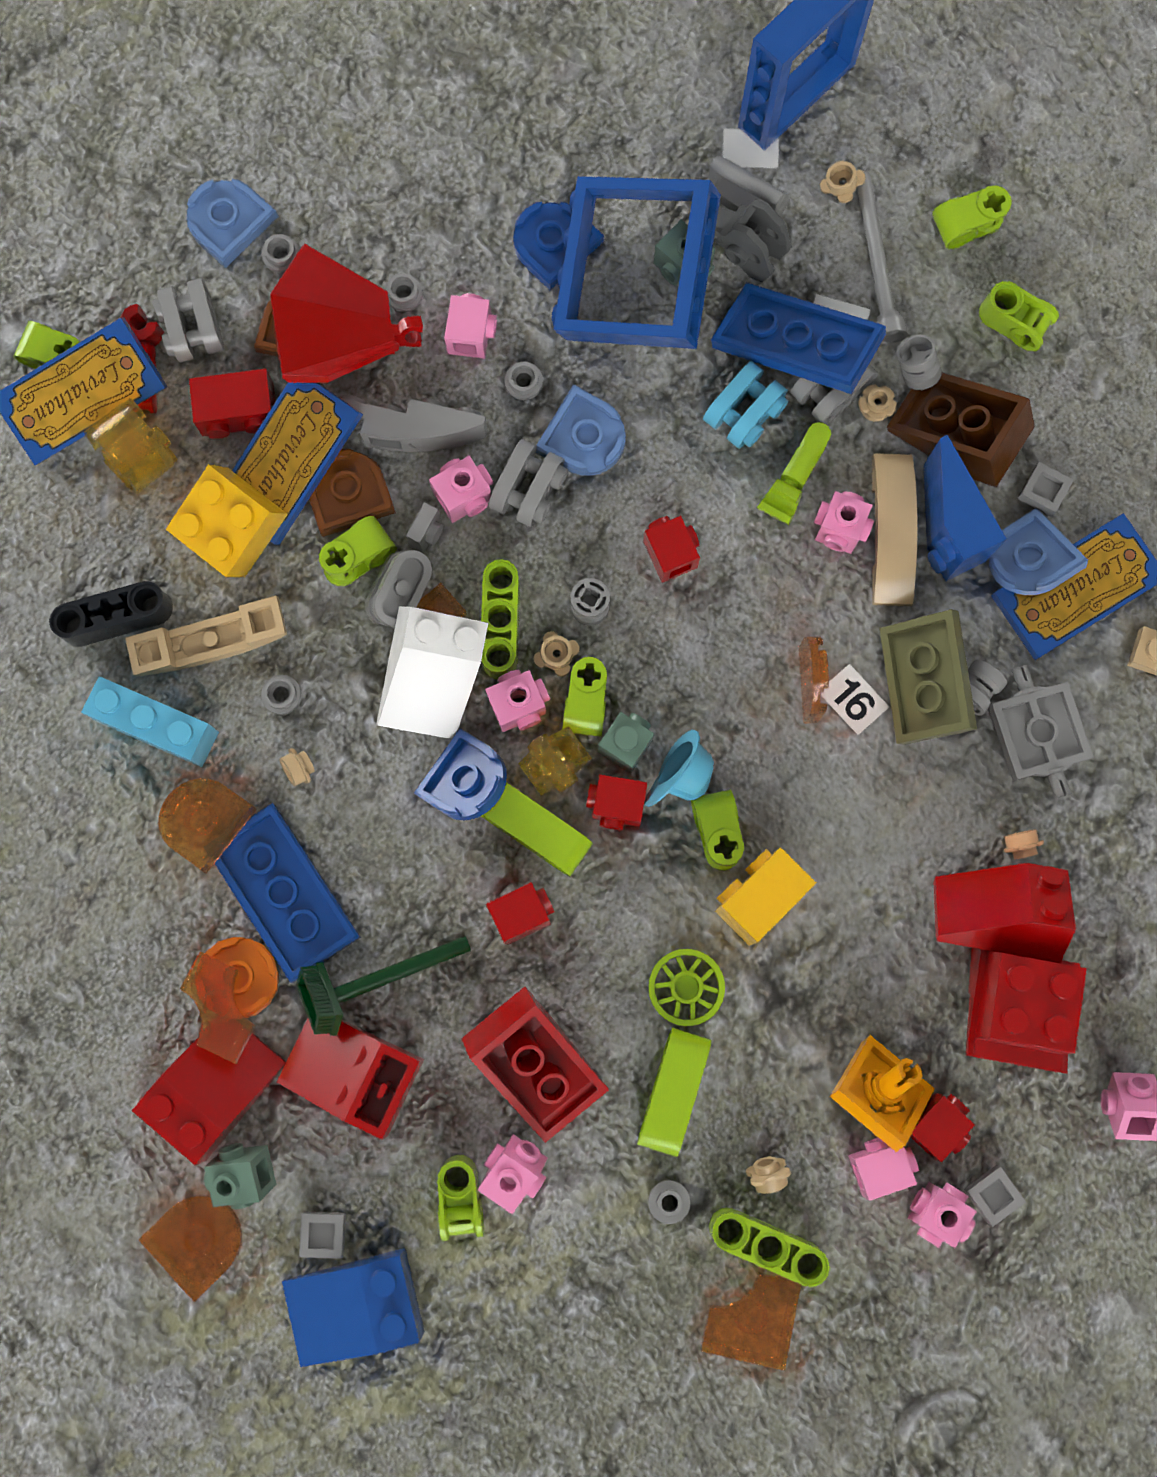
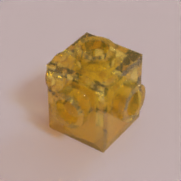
[518,726,592,796]

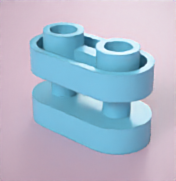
[703,361,789,449]

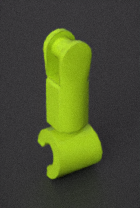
[757,422,831,526]

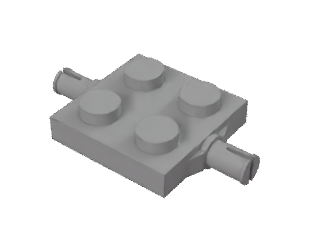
[989,665,1094,799]

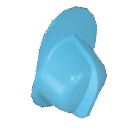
[644,729,714,807]

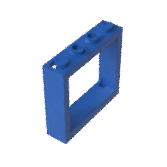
[738,0,874,151]
[552,176,721,349]

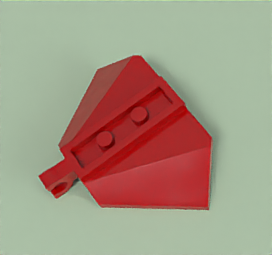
[270,243,423,383]

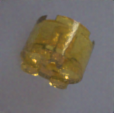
[84,398,178,495]

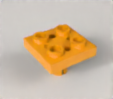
[830,1035,935,1152]

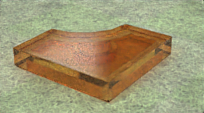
[700,1272,801,1371]

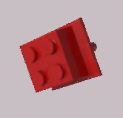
[966,948,1087,1074]

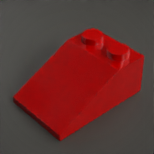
[933,863,1076,963]
[461,986,609,1143]
[131,1016,286,1165]

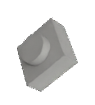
[1017,461,1074,517]
[406,502,443,554]
[964,1165,1026,1227]
[299,1211,346,1259]

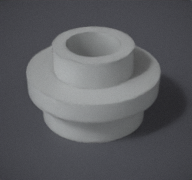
[262,234,299,273]
[385,273,423,312]
[505,362,543,400]
[261,675,302,715]
[648,1180,690,1224]

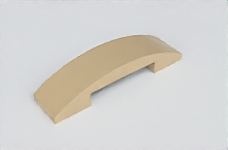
[872,454,917,606]
[125,596,287,677]

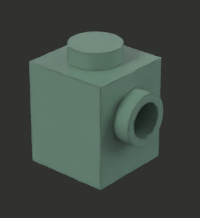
[598,712,654,774]

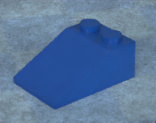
[923,435,1007,582]
[282,1248,425,1367]

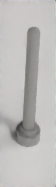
[857,171,908,344]

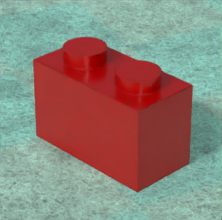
[189,368,276,439]
[486,882,555,945]

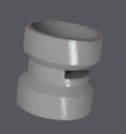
[896,335,942,390]
[571,578,610,626]
[968,660,1007,715]

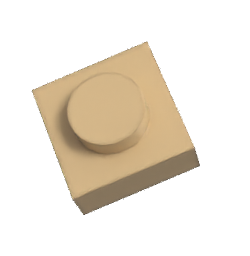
[1127,626,1157,676]

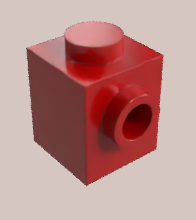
[643,515,700,583]
[586,774,648,830]
[910,1093,975,1163]

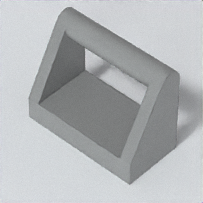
[708,155,791,216]

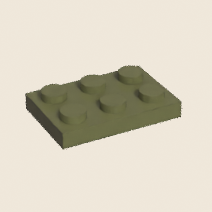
[879,609,977,745]

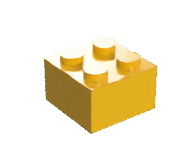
[165,464,288,577]
[715,847,816,946]

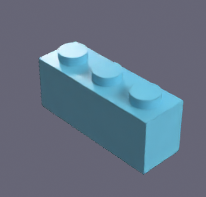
[81,676,219,767]

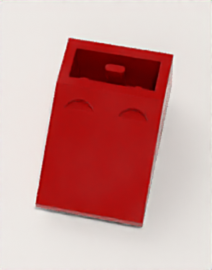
[277,1019,425,1140]

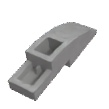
[339,395,488,452]

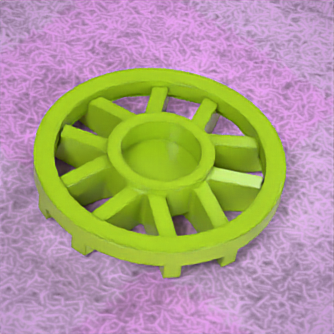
[648,949,725,1026]

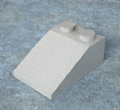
[376,606,488,739]

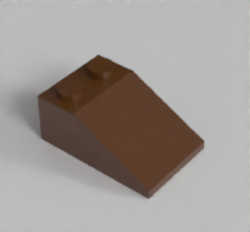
[887,372,1035,487]

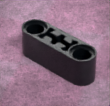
[49,581,173,647]

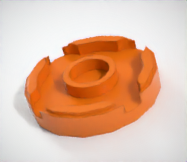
[195,937,280,1020]

